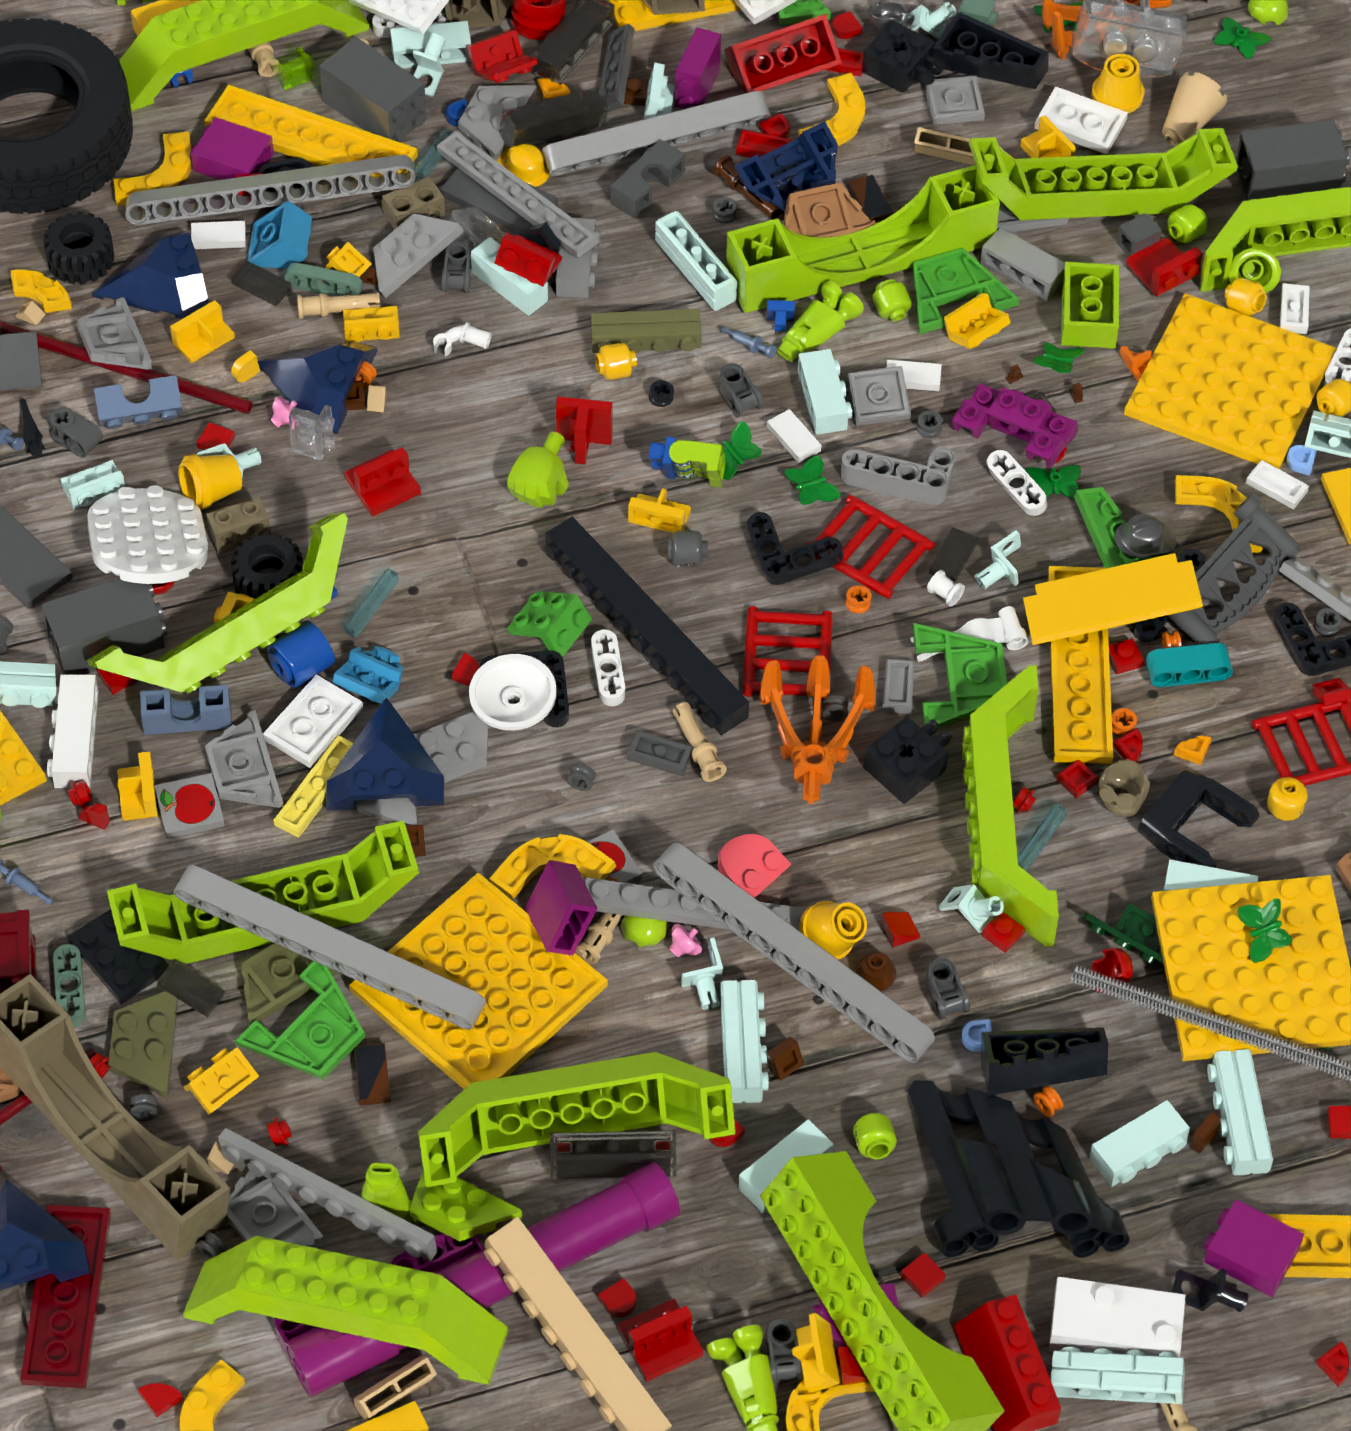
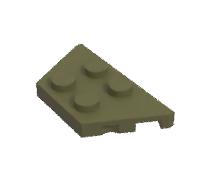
[241,943,339,1025]
[108,988,179,1097]

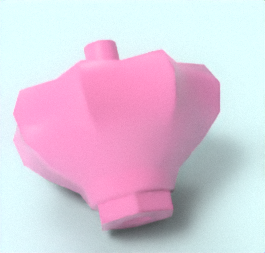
[271,396,301,427]
[669,923,702,957]

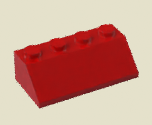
[724,14,842,94]
[953,1294,1061,1431]

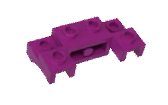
[952,383,1078,468]

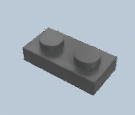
[627,730,693,776]

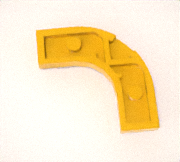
[799,73,866,146]
[114,131,192,206]
[1175,475,1263,553]
[489,834,616,900]
[180,1359,245,1431]
[786,1360,875,1431]

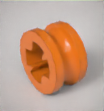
[355,361,377,388]
[845,585,872,614]
[1162,630,1182,649]
[1112,708,1137,737]
[1033,1086,1063,1117]

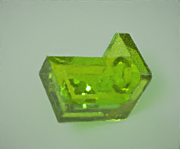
[278,46,314,91]

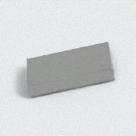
[882,659,915,714]

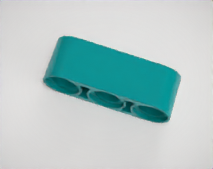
[1145,643,1233,687]

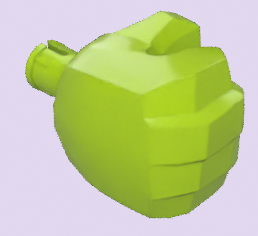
[507,432,569,508]

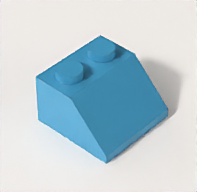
[246,201,312,269]

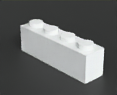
[47,675,99,788]

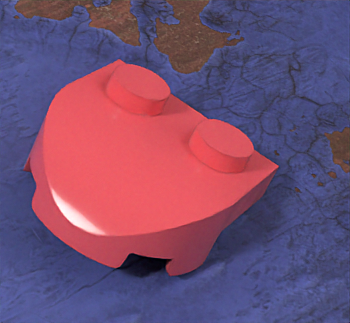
[717,834,792,898]

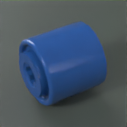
[267,620,335,688]

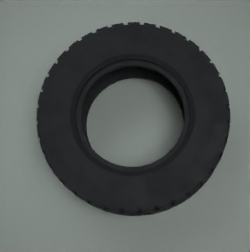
[0,18,133,214]

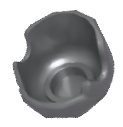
[868,1,908,33]

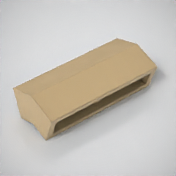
[914,127,976,165]
[354,1355,437,1422]

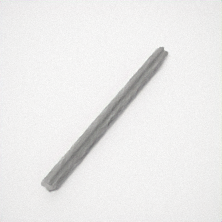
[1071,965,1351,1082]

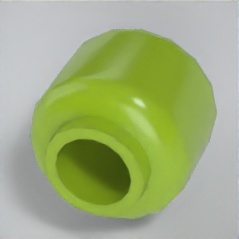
[1167,204,1207,244]
[873,279,912,322]
[853,1113,897,1160]

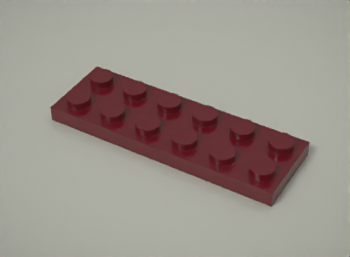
[20,1205,111,1388]

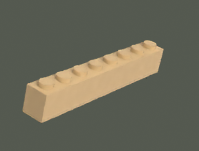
[484,1217,672,1431]

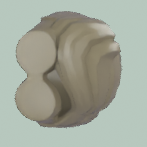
[1099,759,1150,818]

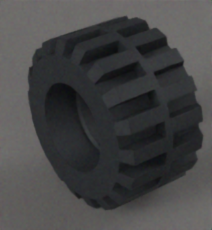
[43,212,115,284]
[231,532,303,599]

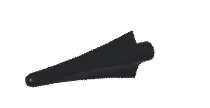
[20,399,45,457]

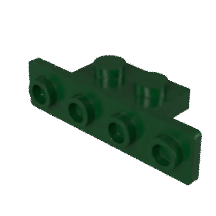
[1083,903,1164,965]

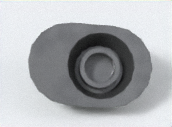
[1114,513,1176,558]

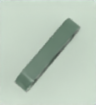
[284,263,363,296]
[53,944,86,1027]

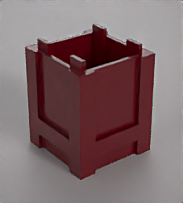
[0,909,37,994]

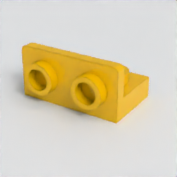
[343,306,400,342]
[183,1047,259,1115]

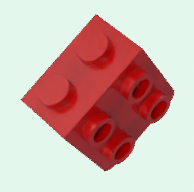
[466,29,538,83]
[494,233,562,287]
[1126,238,1203,297]

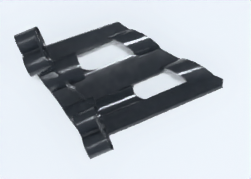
[907,1080,1130,1258]

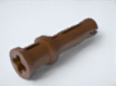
[713,155,782,220]

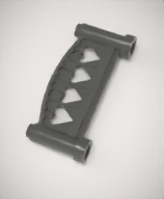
[1168,494,1301,645]

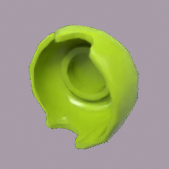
[1248,0,1289,25]
[620,915,669,947]

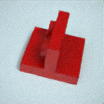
[556,396,613,465]
[344,447,421,517]
[617,1298,703,1382]

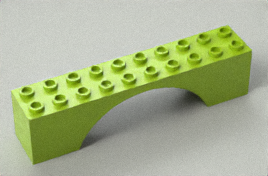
[726,165,1000,314]
[760,1151,1004,1431]

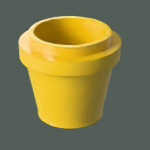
[1092,54,1145,114]
[178,454,242,510]
[799,901,867,960]

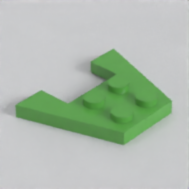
[912,248,1019,335]
[912,623,1007,728]
[235,961,366,1080]

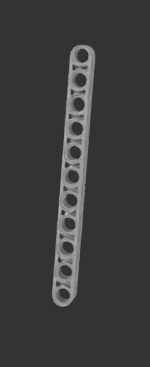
[126,155,415,225]
[653,842,935,1063]
[173,865,486,1030]

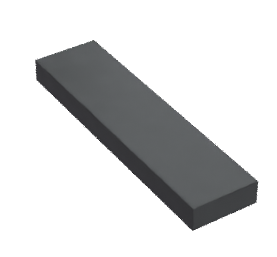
[597,24,635,114]

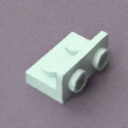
[644,63,675,120]
[60,460,125,510]

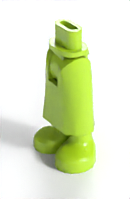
[776,280,864,362]
[361,1163,416,1232]
[706,1325,779,1431]

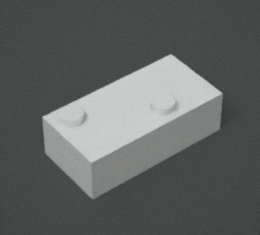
[1048,1277,1186,1357]

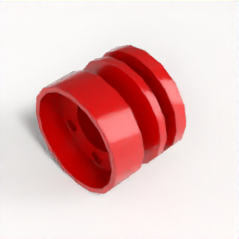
[511,0,566,40]

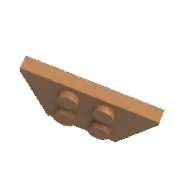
[783,182,877,237]

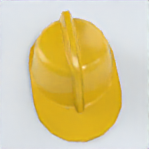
[497,144,550,187]

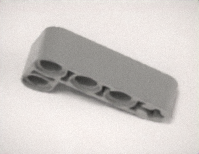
[841,447,955,505]

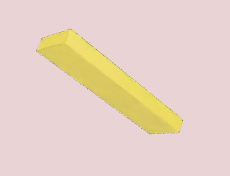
[273,735,353,838]

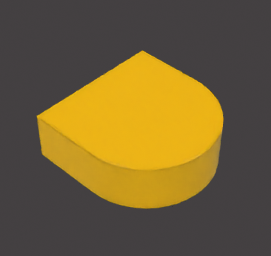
[231,350,260,383]

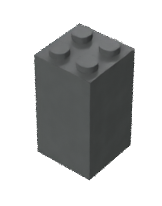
[319,37,427,142]
[1236,119,1350,201]
[41,578,167,675]

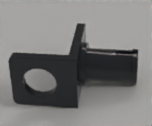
[1172,1268,1248,1312]

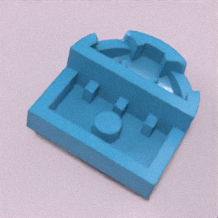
[333,646,404,704]

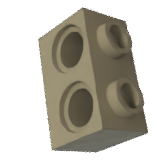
[382,176,445,230]
[206,497,271,555]

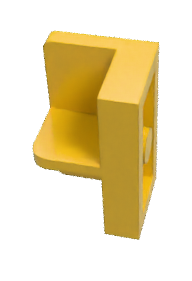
[1020,115,1076,158]
[170,300,235,363]
[628,488,691,533]
[117,752,158,821]
[792,1313,840,1393]

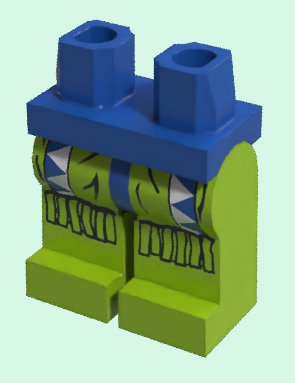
[649,436,726,488]

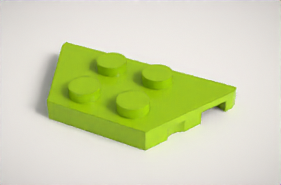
[410,1171,522,1241]

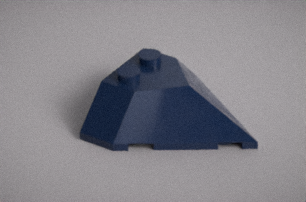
[734,121,838,211]
[92,231,209,319]
[258,341,377,434]
[326,697,445,811]
[0,1179,91,1291]

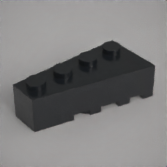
[932,12,1049,89]
[981,1027,1108,1096]

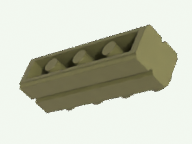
[591,309,702,353]

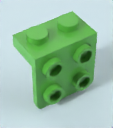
[507,591,592,657]

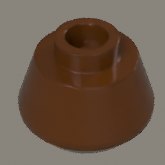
[855,952,896,991]

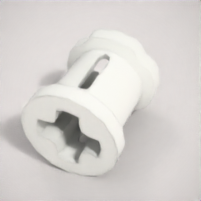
[927,570,965,606]

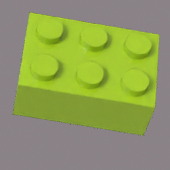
[1061,262,1119,349]

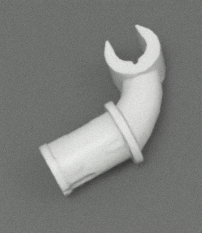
[433,322,492,357]

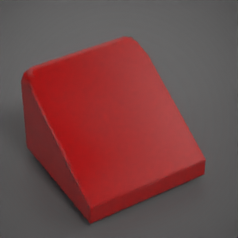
[881,912,920,947]
[836,1346,869,1385]

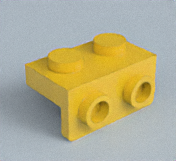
[944,293,1011,349]

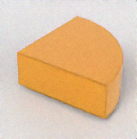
[538,78,571,104]
[1174,735,1212,765]

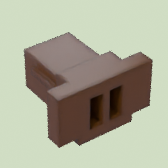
[361,267,378,285]
[1005,364,1024,384]
[1069,383,1083,403]

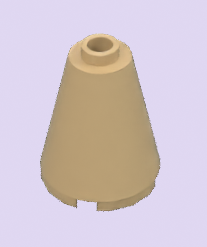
[1162,72,1227,146]

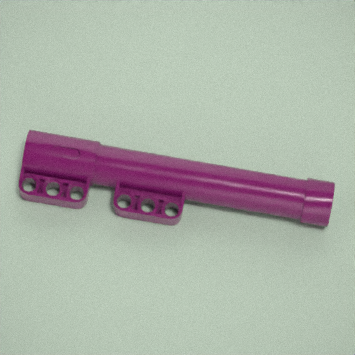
[274,1162,681,1398]

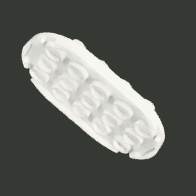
[87,486,208,584]

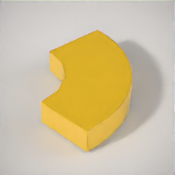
[10,270,72,313]

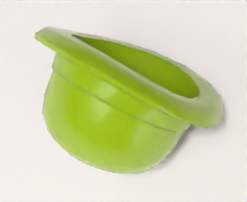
[1228,248,1282,293]

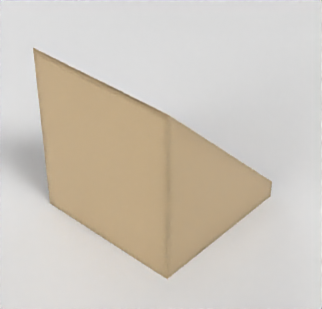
[15,301,45,326]
[367,385,387,413]
[207,1142,234,1175]

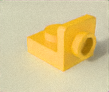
[325,242,372,278]

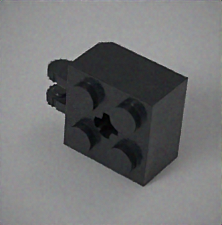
[862,20,944,93]
[863,716,952,804]

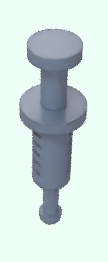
[720,326,777,359]
[0,427,24,451]
[0,859,53,904]

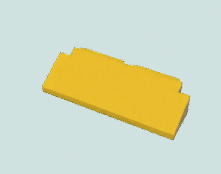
[1023,553,1203,645]

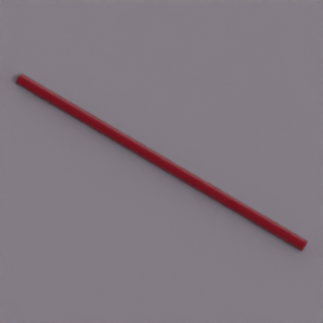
[0,321,253,414]

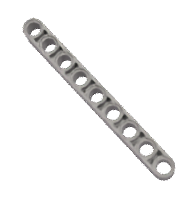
[542,91,771,176]

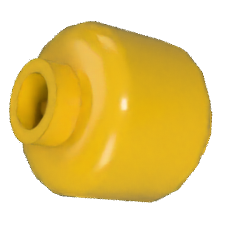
[1224,277,1267,316]
[595,343,637,380]
[1316,379,1351,417]
[1267,777,1308,821]

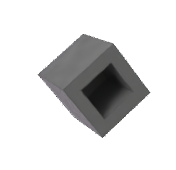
[1117,213,1161,256]

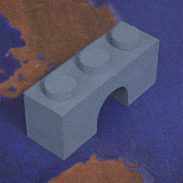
[94,375,183,429]
[140,685,232,735]

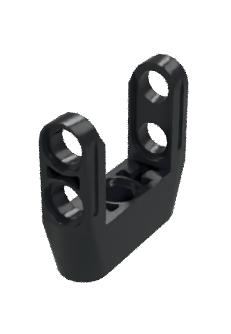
[1138,769,1260,868]

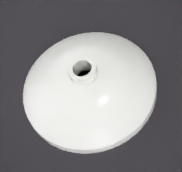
[469,654,557,730]

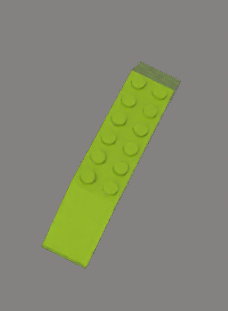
[119,0,370,111]
[969,128,1238,220]
[1199,187,1351,292]
[87,512,348,694]
[961,665,1059,947]
[107,820,419,964]
[418,1052,735,1187]
[183,1236,508,1385]

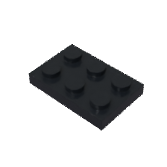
[68,909,171,1004]

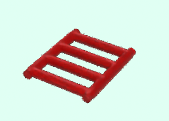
[805,494,935,599]
[743,606,833,701]
[1251,699,1351,786]

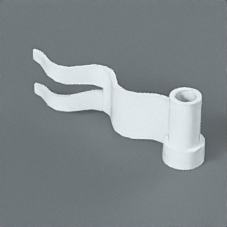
[910,606,1029,662]

